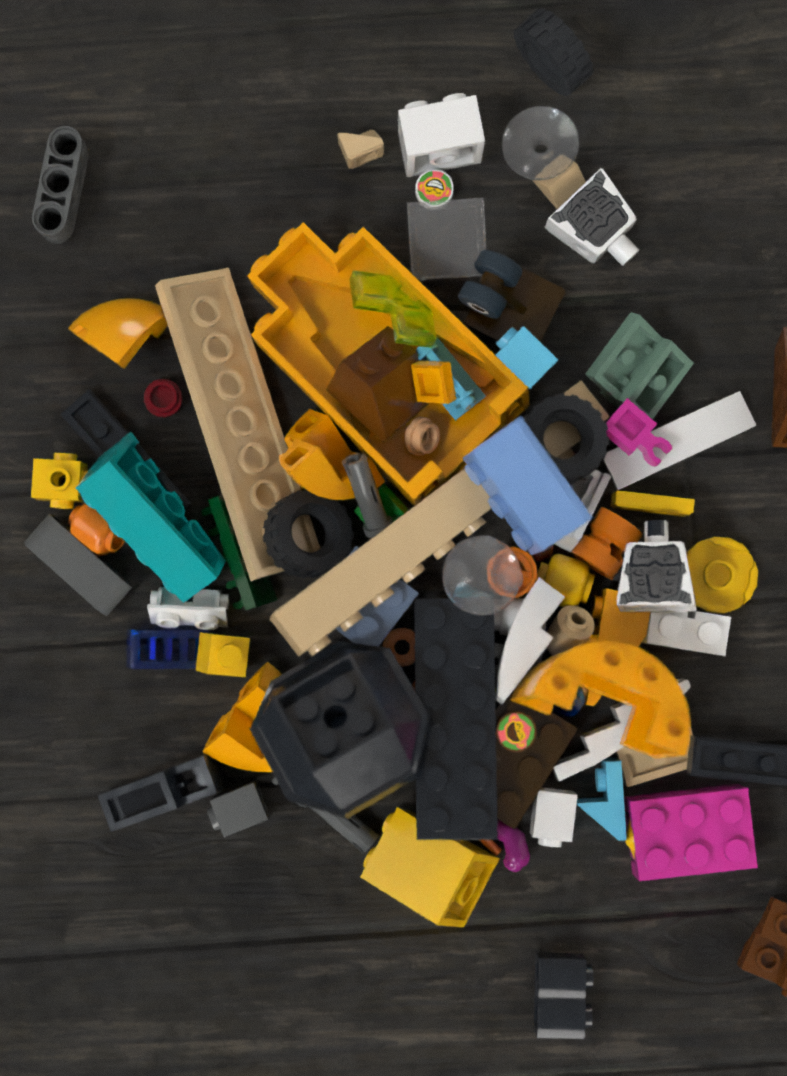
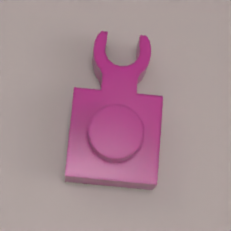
[606,399,673,467]

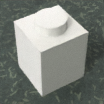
[529,787,577,847]

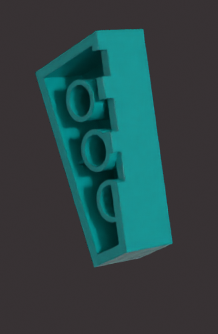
[76,432,226,603]

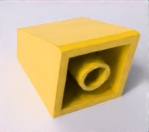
[360,807,500,928]

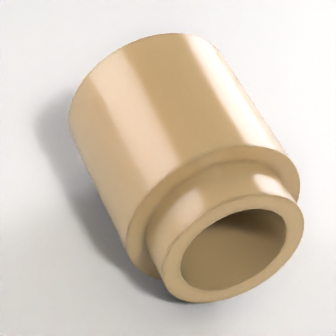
[547,605,595,656]

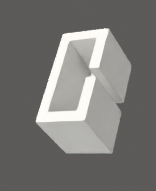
[641,611,731,656]

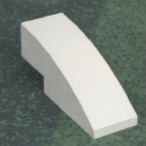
[496,577,564,705]

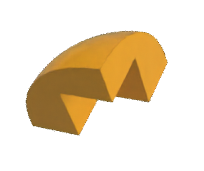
[68,298,168,369]
[279,409,385,500]
[202,661,282,772]

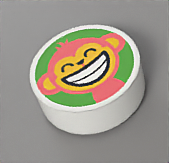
[415,169,454,210]

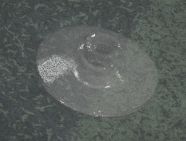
[502,106,579,180]

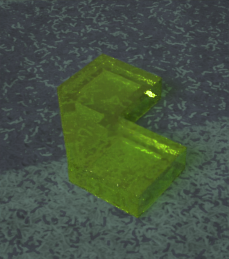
[349,270,436,348]

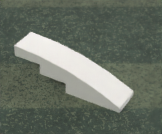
[603,391,757,490]
[552,678,691,781]

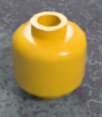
[535,554,595,607]

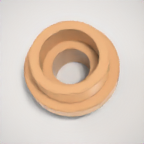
[404,417,440,456]

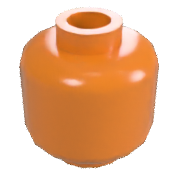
[68,503,125,556]

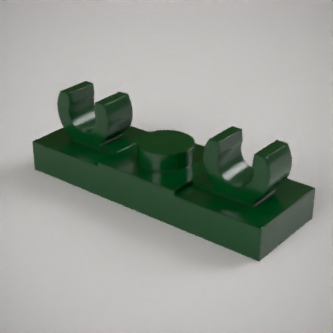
[201,495,278,611]

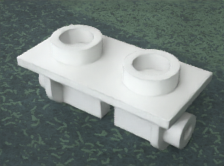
[147,587,229,630]

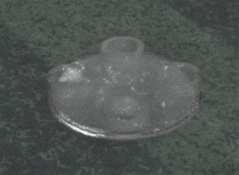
[442,535,523,616]

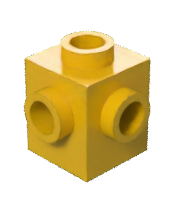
[31,453,88,509]

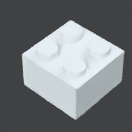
[398,93,485,177]

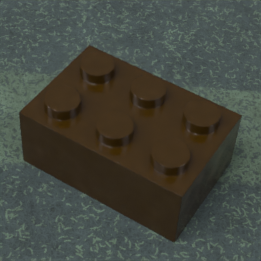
[496,689,578,830]

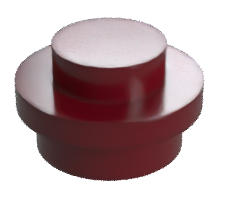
[144,379,183,418]

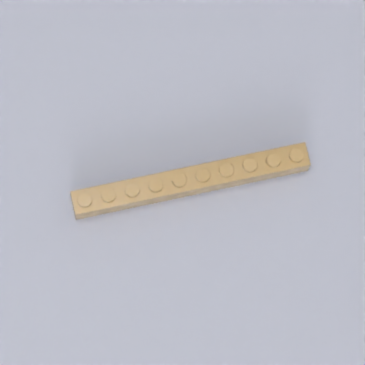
[270,380,610,657]

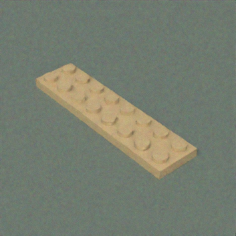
[155,268,320,581]

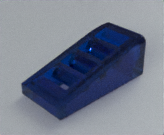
[127,629,208,669]

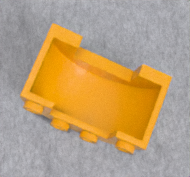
[510,641,690,759]

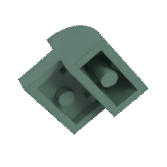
[585,312,694,420]

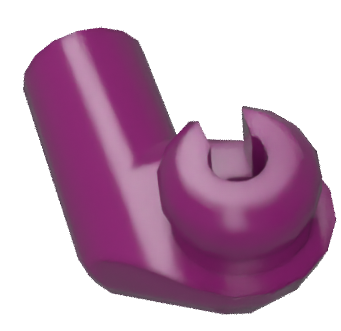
[498,819,530,872]

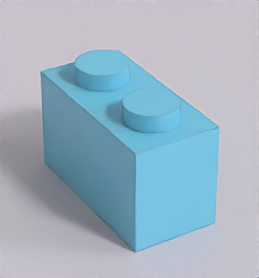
[496,326,558,388]

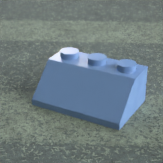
[462,416,593,555]

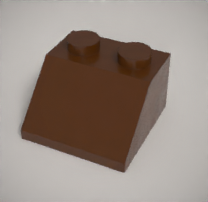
[326,326,429,442]

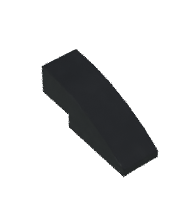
[97,754,230,832]

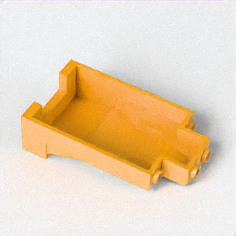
[247,222,530,506]

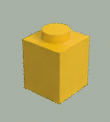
[196,632,250,678]

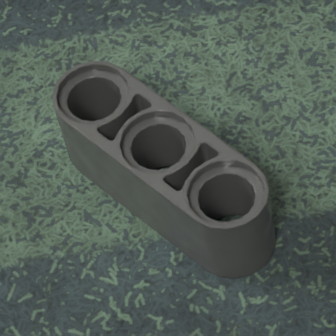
[32,126,89,244]
[23,513,133,616]

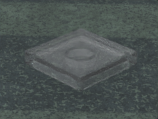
[407,198,487,280]

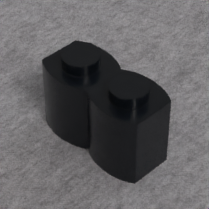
[534,952,593,1039]

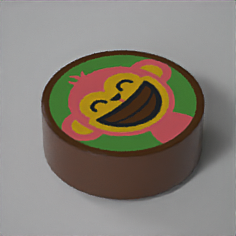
[496,711,536,752]

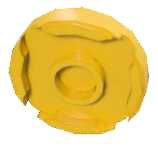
[686,537,758,613]

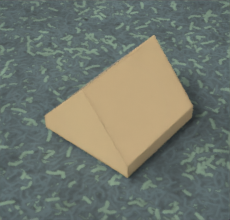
[533,156,586,209]

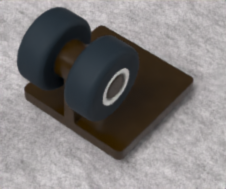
[458,250,565,342]

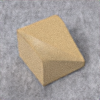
[337,130,384,169]

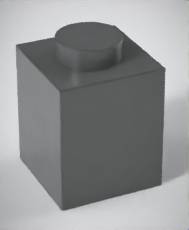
[207,779,271,837]

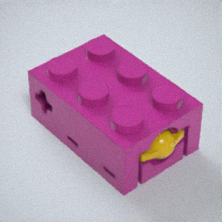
[624,784,758,881]

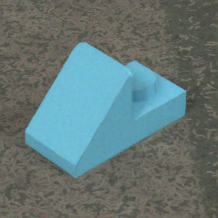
[577,758,627,841]

